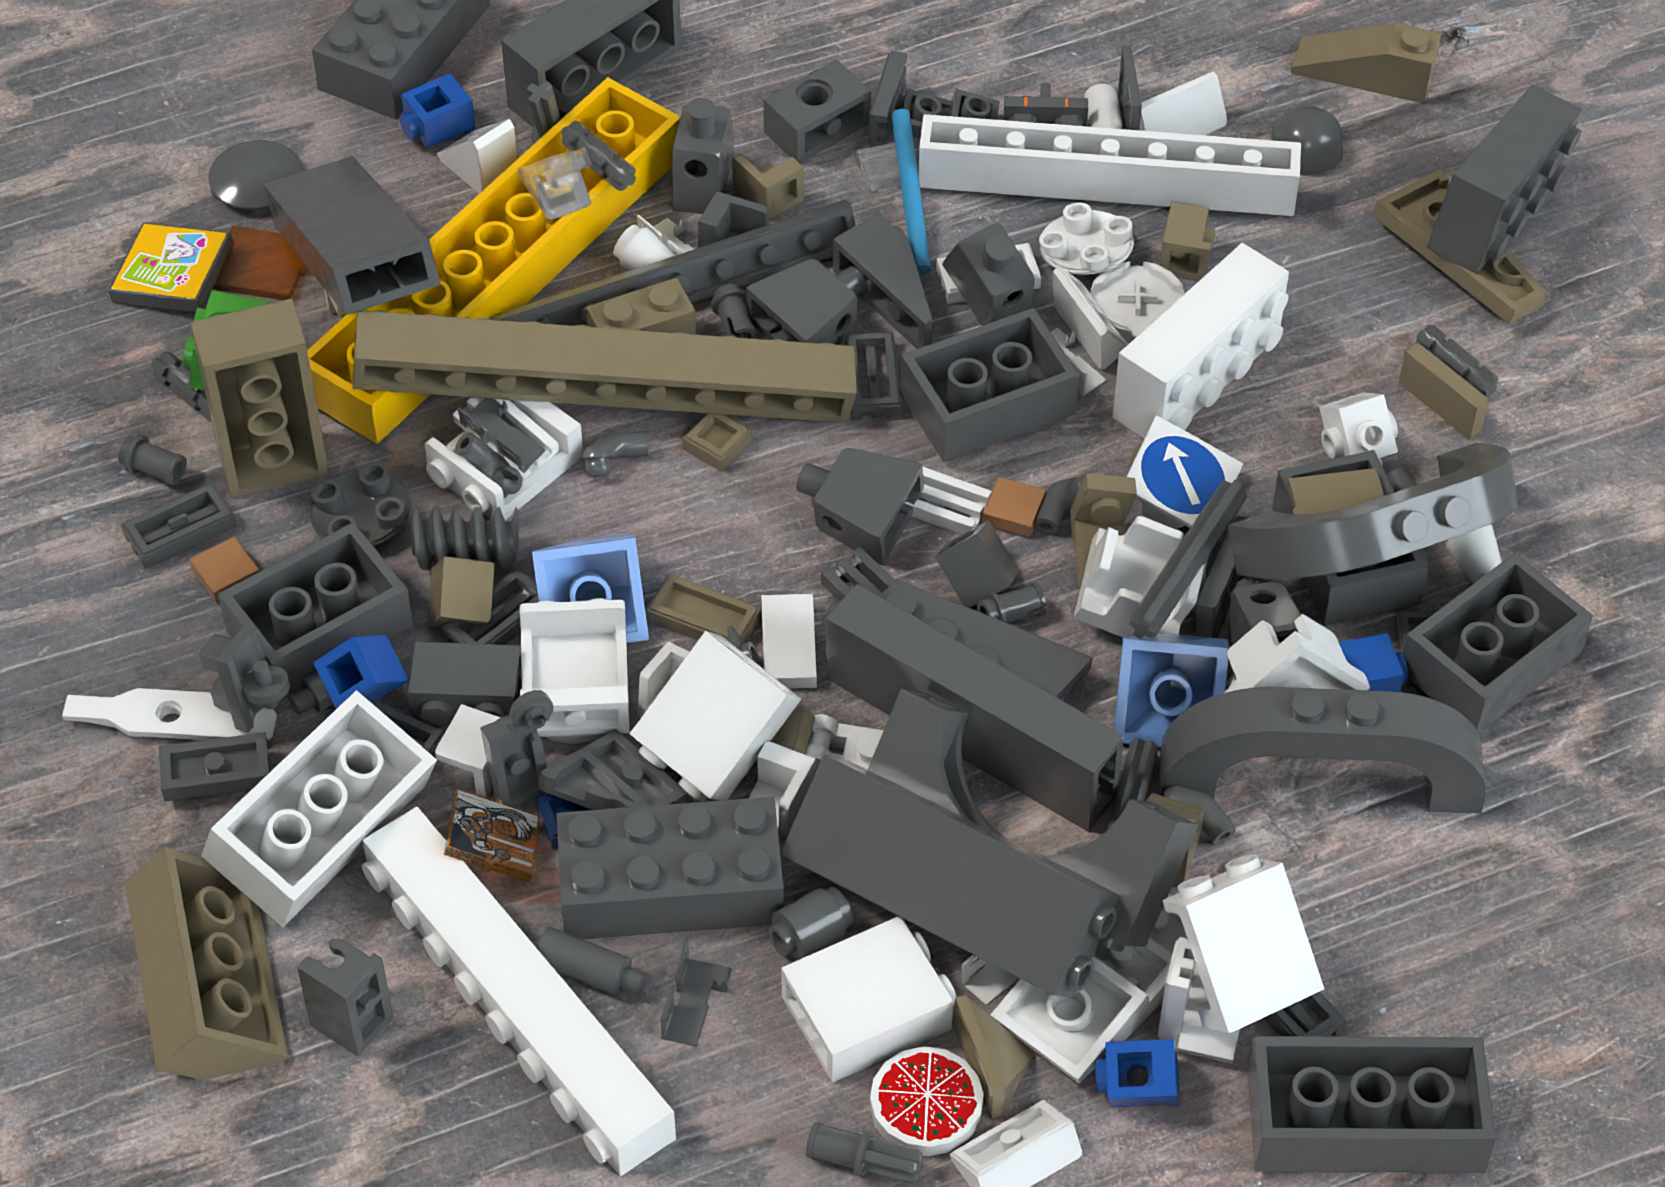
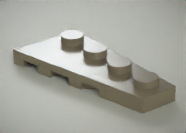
[1372,169,1546,325]

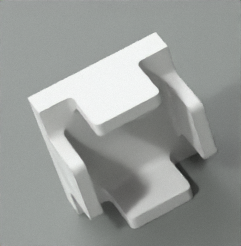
[1074,516,1204,637]
[1224,614,1371,693]

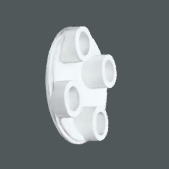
[1039,202,1134,275]

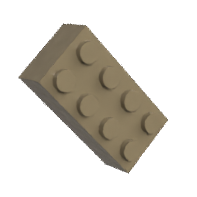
[190,298,329,498]

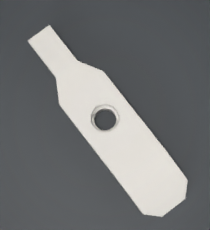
[62,688,277,742]

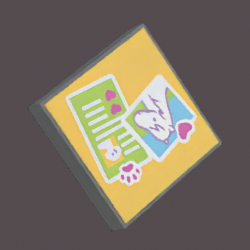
[108,222,234,312]

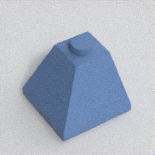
[1114,634,1229,747]

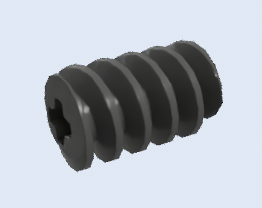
[411,506,519,571]

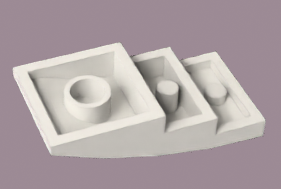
[990,893,1196,1083]

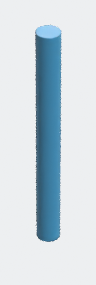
[891,109,931,275]

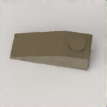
[1291,23,1442,104]

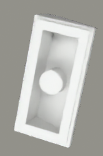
[1140,71,1227,135]
[1053,267,1128,370]
[949,1100,1082,1187]

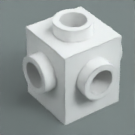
[1319,392,1398,465]

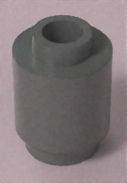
[769,887,854,961]

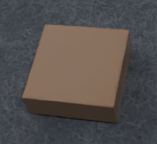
[982,477,1046,538]
[189,537,259,603]

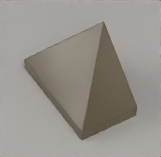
[953,994,1035,1120]

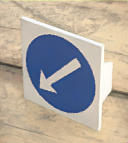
[1126,415,1243,529]

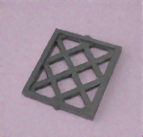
[1118,46,1142,131]

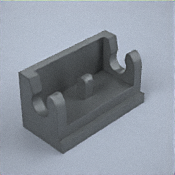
[297,939,393,1056]

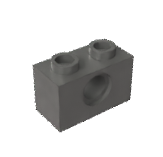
[763,59,871,163]

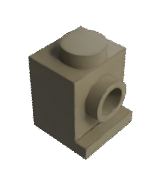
[1160,201,1215,281]

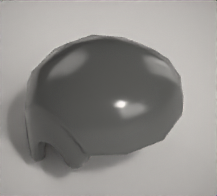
[1271,105,1343,174]

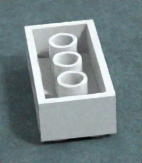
[1112,243,1289,438]
[201,690,437,927]

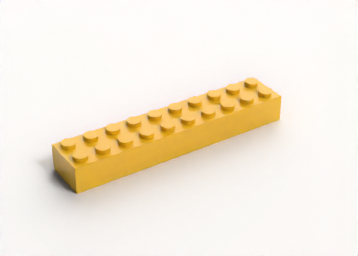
[307,77,681,444]

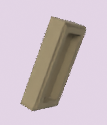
[1399,343,1489,440]
[646,573,761,643]

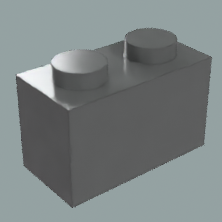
[408,642,522,727]

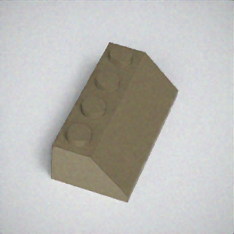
[125,847,288,1080]

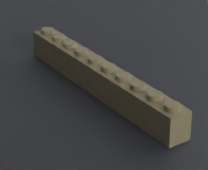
[352,310,857,423]

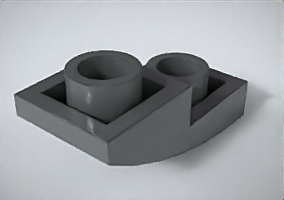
[901,88,1000,138]

